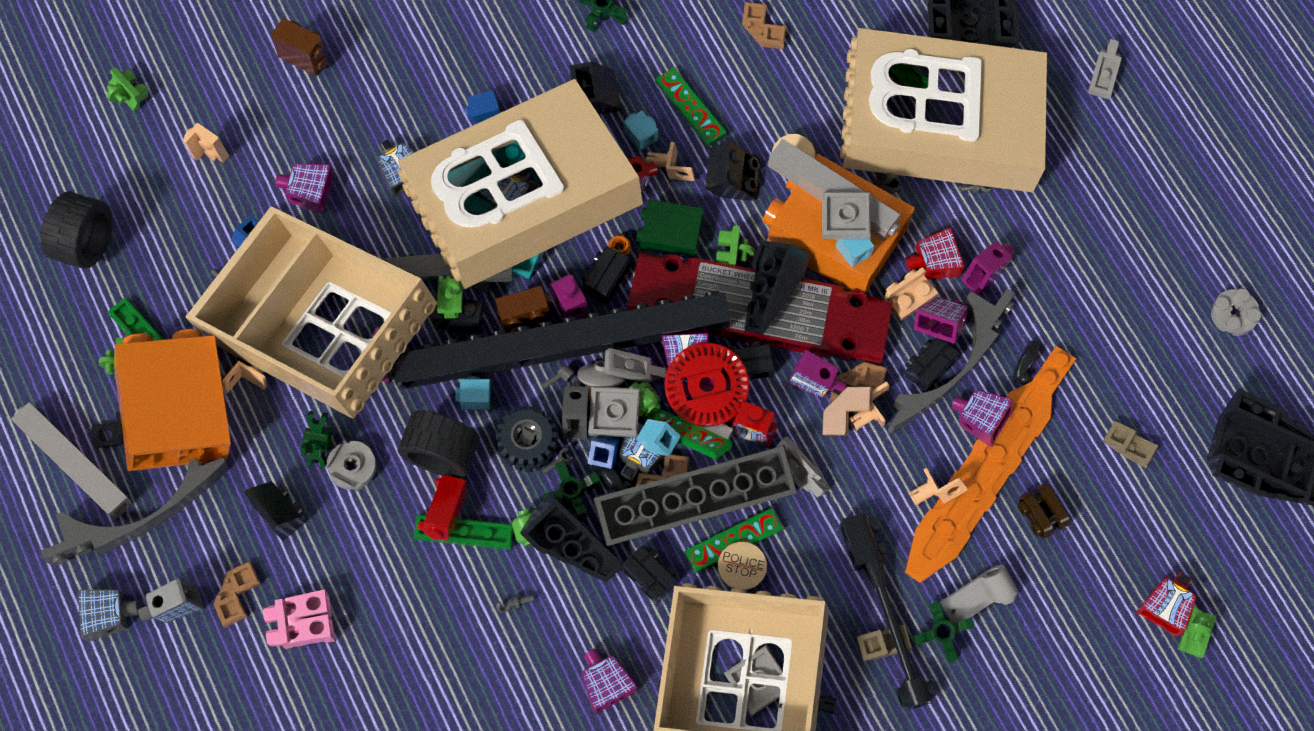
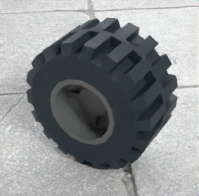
[496,406,558,472]

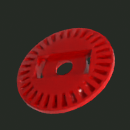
[665,343,749,427]

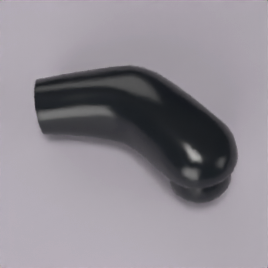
[1012,341,1039,384]
[591,465,632,492]

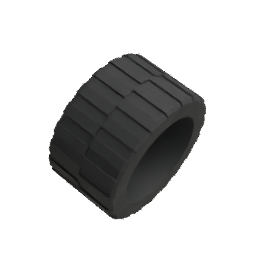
[40,191,113,269]
[397,410,480,478]

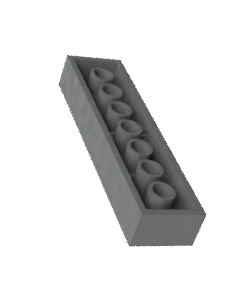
[593,446,797,546]

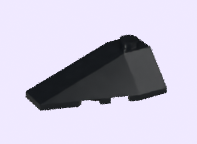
[744,240,811,335]
[520,491,623,582]

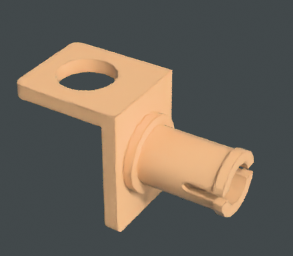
[646,142,695,181]
[222,361,267,393]
[849,382,889,431]
[909,468,968,506]

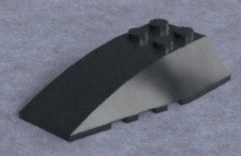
[927,0,1020,48]
[1207,388,1314,506]

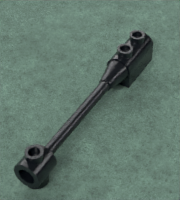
[839,513,936,709]

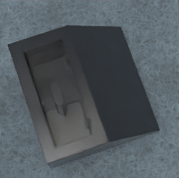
[569,62,622,114]
[705,141,760,201]

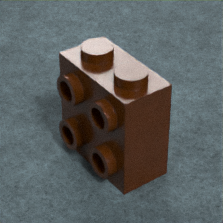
[271,18,328,77]
[495,286,553,333]

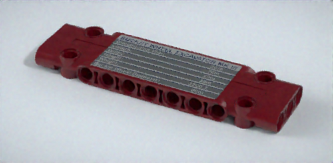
[627,252,893,364]

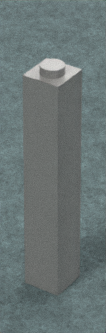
[768,139,900,242]
[11,402,133,521]

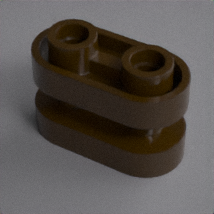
[1017,483,1070,539]

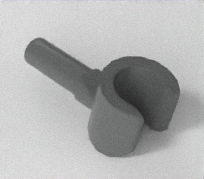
[542,366,575,389]
[541,448,573,474]

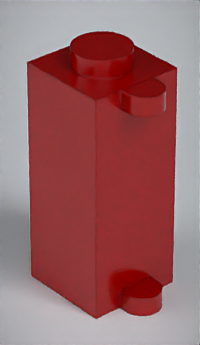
[417,474,467,541]

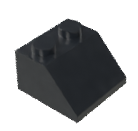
[244,481,306,542]

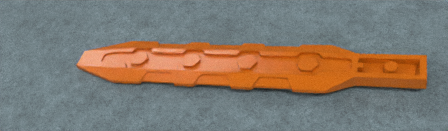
[905,346,1076,583]

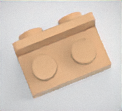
[183,123,229,163]
[884,267,939,321]

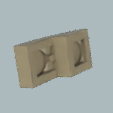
[1103,421,1158,469]
[857,625,912,661]

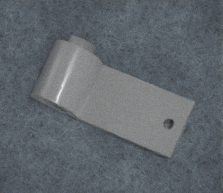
[940,565,1018,623]

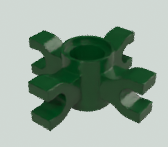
[578,0,628,32]
[301,411,333,469]
[542,460,600,519]
[913,601,974,662]

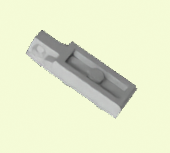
[1088,39,1122,99]
[605,348,666,383]
[775,436,829,498]

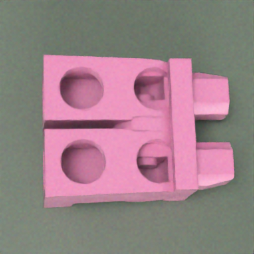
[263,590,335,649]

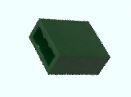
[636,199,703,259]

